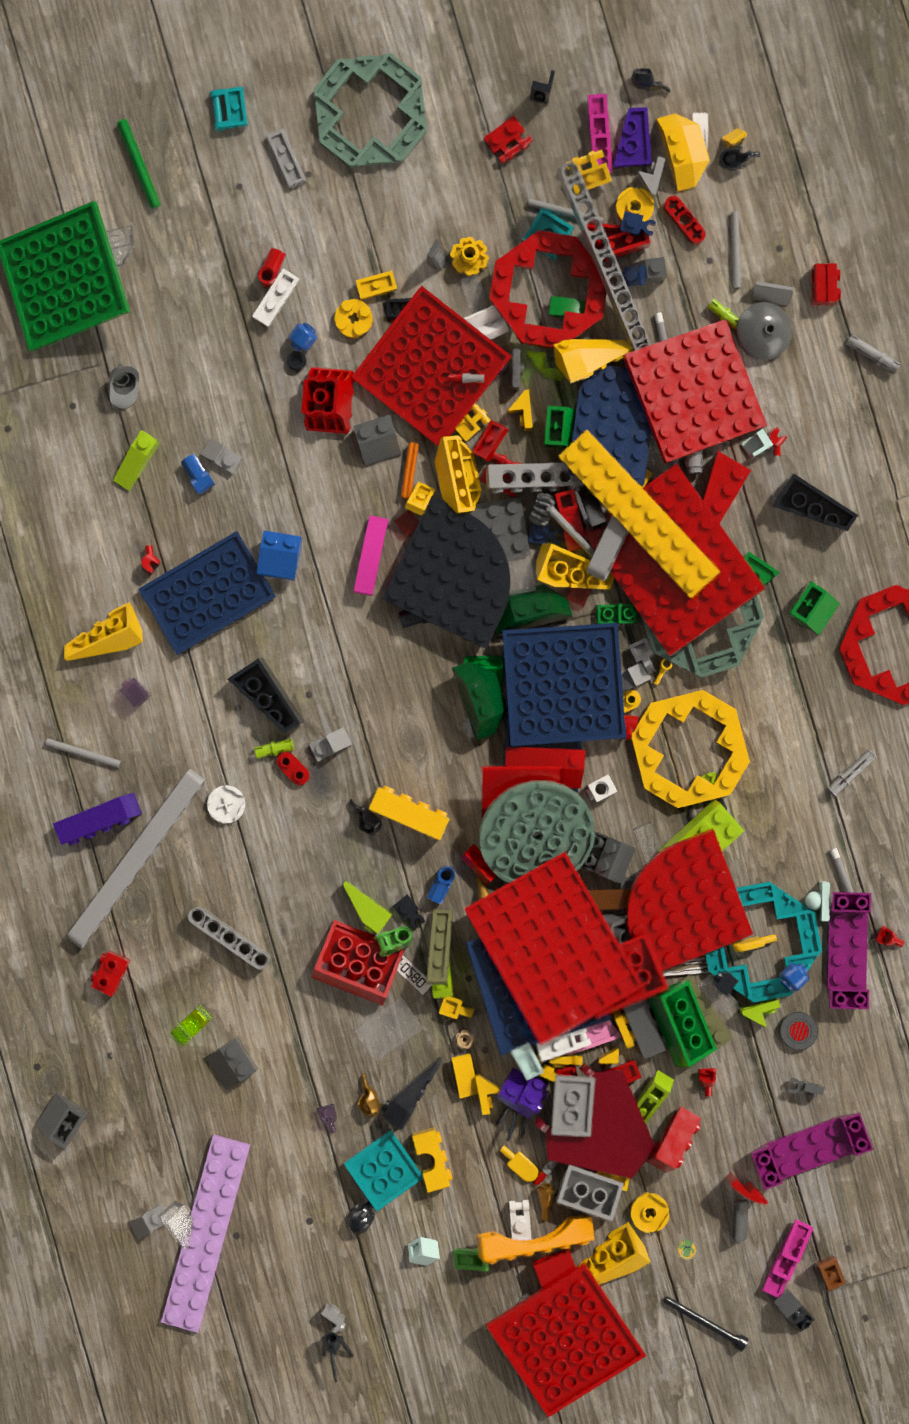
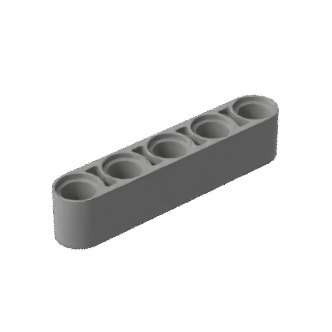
[587,515,629,581]
[188,907,270,969]

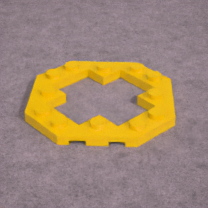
[631,690,750,808]

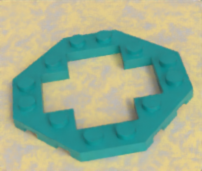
[705,881,822,1002]

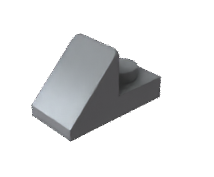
[637,157,666,200]
[200,438,243,474]
[621,662,651,692]
[309,727,352,761]
[128,1203,172,1239]

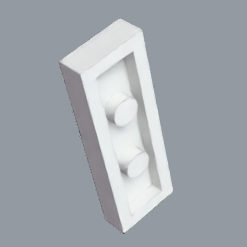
[252,268,299,328]

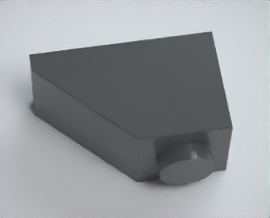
[624,257,667,284]

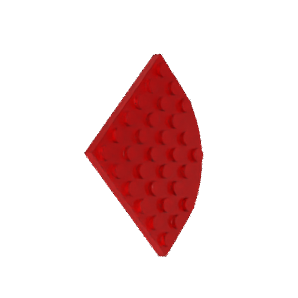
[627,828,753,971]

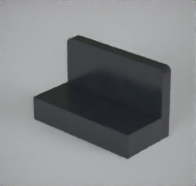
[530,70,555,105]
[574,490,608,532]

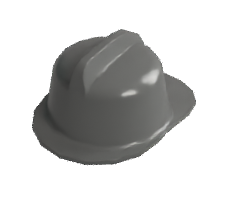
[109,364,139,409]

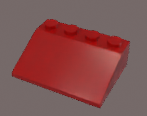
[482,766,560,819]
[311,920,405,1006]
[595,934,669,1020]

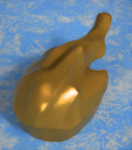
[357,1073,381,1118]

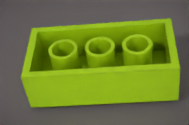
[658,799,744,852]

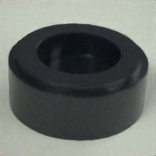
[287,351,307,371]

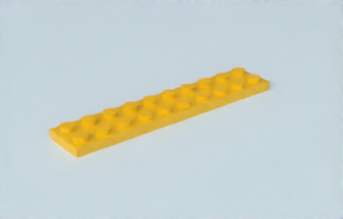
[559,430,720,598]

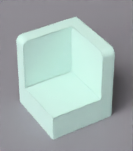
[742,429,773,459]
[408,1237,440,1266]

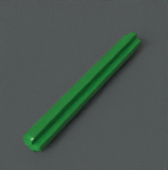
[117,119,161,209]

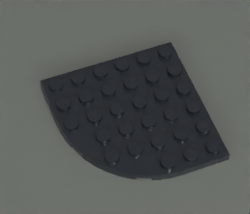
[382,496,510,649]

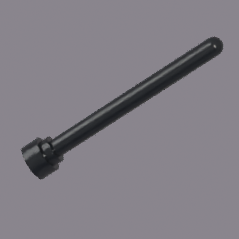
[663,1296,749,1352]

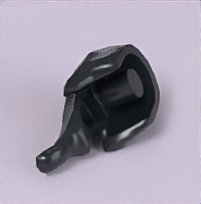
[631,68,671,92]
[718,146,760,171]
[350,799,382,835]
[349,1200,375,1234]

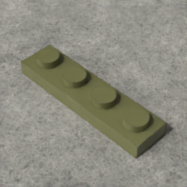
[427,909,453,985]
[675,974,733,1049]

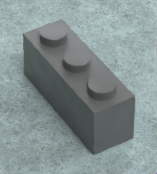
[623,999,666,1059]

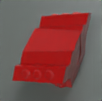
[301,367,355,434]

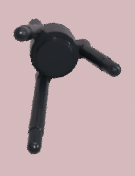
[496,1105,526,1142]
[322,1332,354,1383]

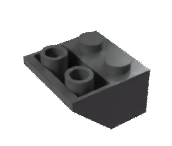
[581,831,636,883]
[36,1092,89,1149]

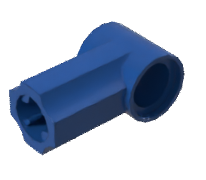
[180,454,215,495]
[427,865,455,904]

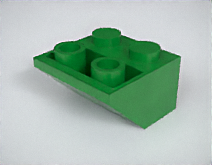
[544,406,576,449]
[787,581,840,636]

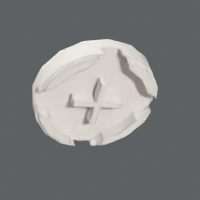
[207,785,246,824]

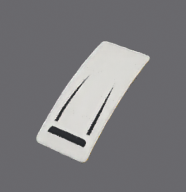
[693,113,708,149]

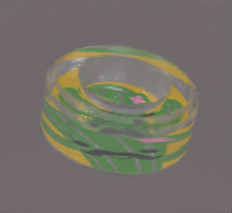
[677,1240,697,1260]

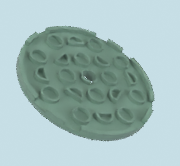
[479,781,595,883]

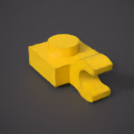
[439,996,474,1019]

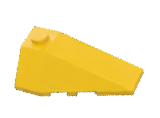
[554,339,633,383]

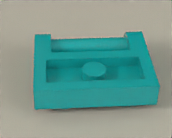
[209,86,248,131]

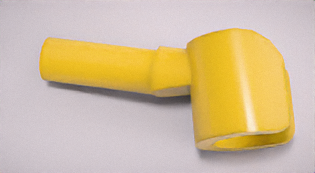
[654,659,672,685]

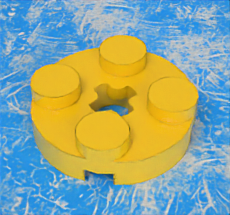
[615,187,654,222]
[335,299,373,339]
[630,1192,669,1233]

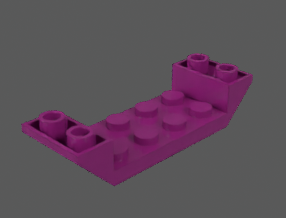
[827,892,871,1009]
[751,1113,874,1190]

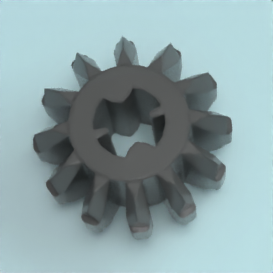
[529,493,556,526]

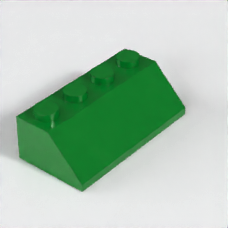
[648,980,717,1067]

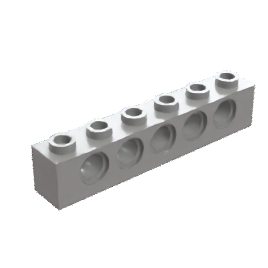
[486,463,590,493]

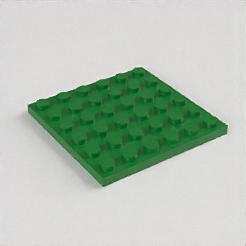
[0,201,131,352]

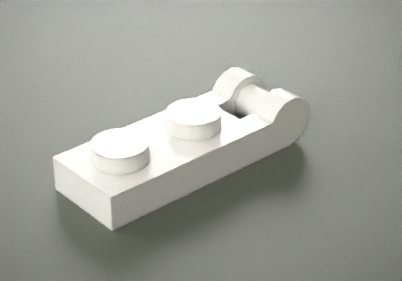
[535,1028,591,1061]
[509,1200,531,1255]

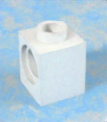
[586,774,617,802]

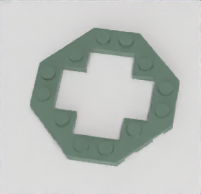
[314,53,427,168]
[642,596,764,677]

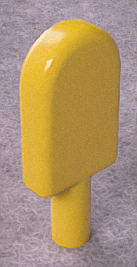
[732,934,777,952]
[499,1145,538,1182]

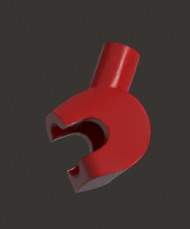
[767,427,787,456]
[141,545,161,575]
[625,715,638,740]
[875,925,905,948]
[698,1068,716,1097]

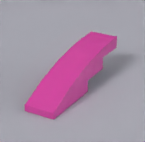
[587,93,612,173]
[354,515,389,596]
[761,1219,814,1298]

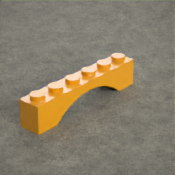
[476,1214,595,1263]

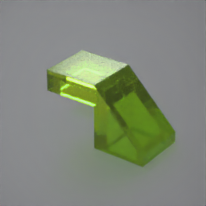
[527,351,564,381]
[170,1004,213,1046]

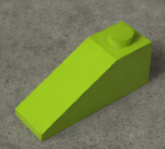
[113,430,161,491]
[343,880,392,934]
[636,1070,674,1123]

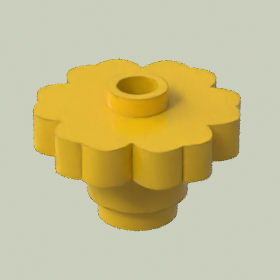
[450,237,489,277]

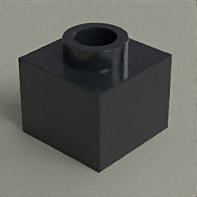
[713,969,739,996]

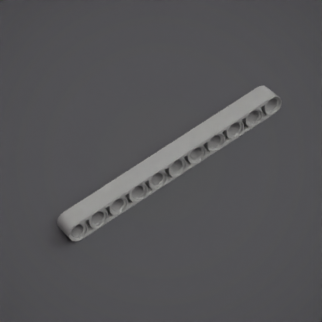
[557,162,651,351]
[66,768,206,949]

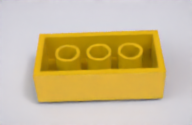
[369,785,449,840]

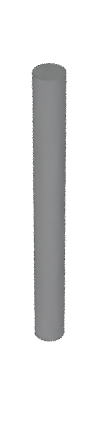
[528,199,603,224]
[731,211,741,289]
[546,505,595,558]
[45,738,121,768]

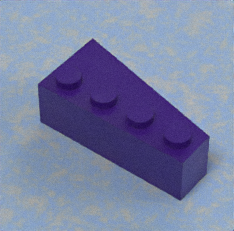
[53,793,142,846]

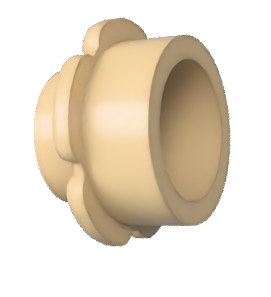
[455,1030,474,1049]

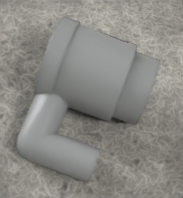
[671,450,703,474]

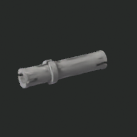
[845,334,901,374]
[827,749,877,797]

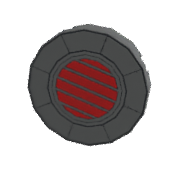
[779,1011,818,1050]

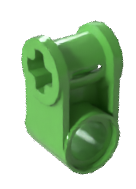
[374,926,412,957]

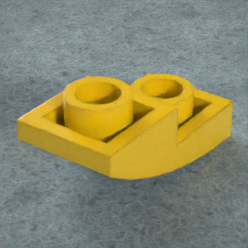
[451,1053,478,1098]

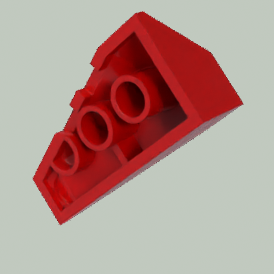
[505,747,585,789]

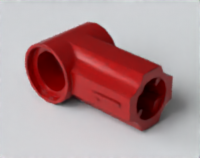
[258,248,286,289]

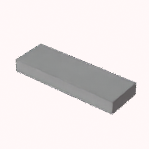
[266,129,307,190]

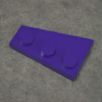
[613,107,652,168]

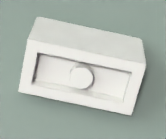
[464,306,509,339]

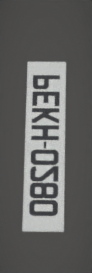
[377,933,432,995]

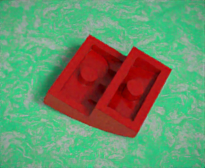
[725,1172,769,1205]

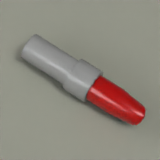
[447,373,485,383]
[533,1160,558,1185]

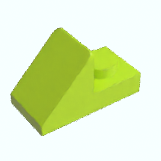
[739,998,781,1027]

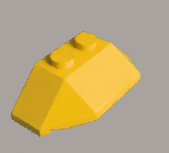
[656,113,710,192]
[435,436,482,513]

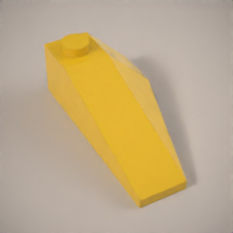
[536,543,615,589]
[64,602,143,661]
[580,1222,651,1284]

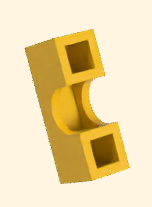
[412,1127,453,1192]

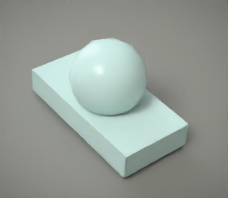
[805,881,830,921]
[511,1043,544,1081]

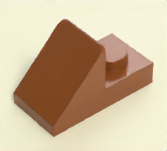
[815,1255,846,1291]

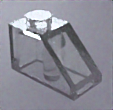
[158,1200,193,1249]

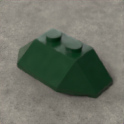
[496,584,573,636]
[452,661,508,741]

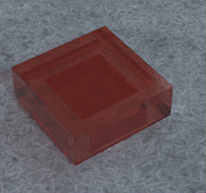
[394,510,419,536]
[567,588,591,607]

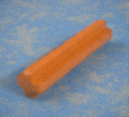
[401,442,419,499]

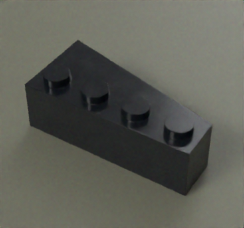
[771,473,858,531]
[227,658,304,733]

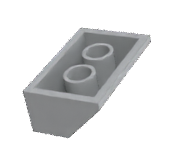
[554,1165,624,1222]

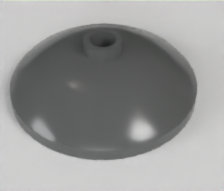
[737,302,792,360]

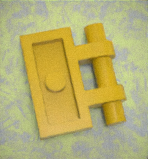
[566,150,612,194]
[456,404,491,442]

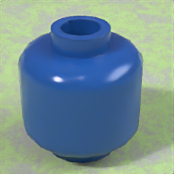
[289,322,317,352]
[780,963,809,992]

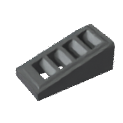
[427,239,449,271]

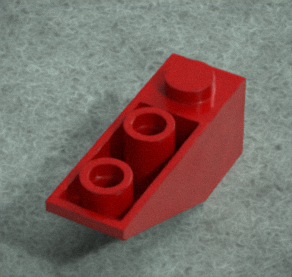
[554,489,585,551]

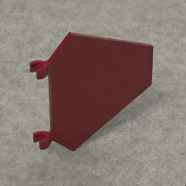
[534,1063,656,1179]

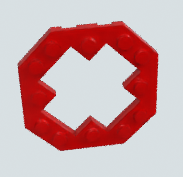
[489,230,607,349]
[838,584,909,705]

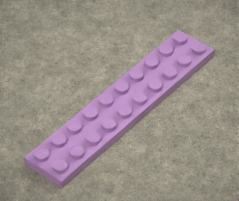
[161,1134,251,1333]

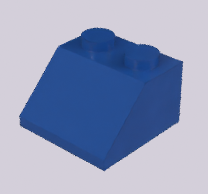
[257,530,302,581]

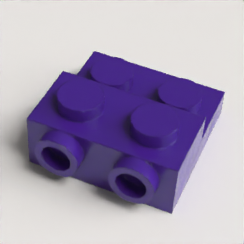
[496,1067,549,1119]

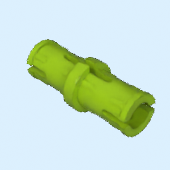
[707,298,739,332]
[254,738,295,759]

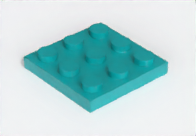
[344,1129,424,1211]

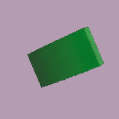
[548,296,585,320]
[596,604,637,624]

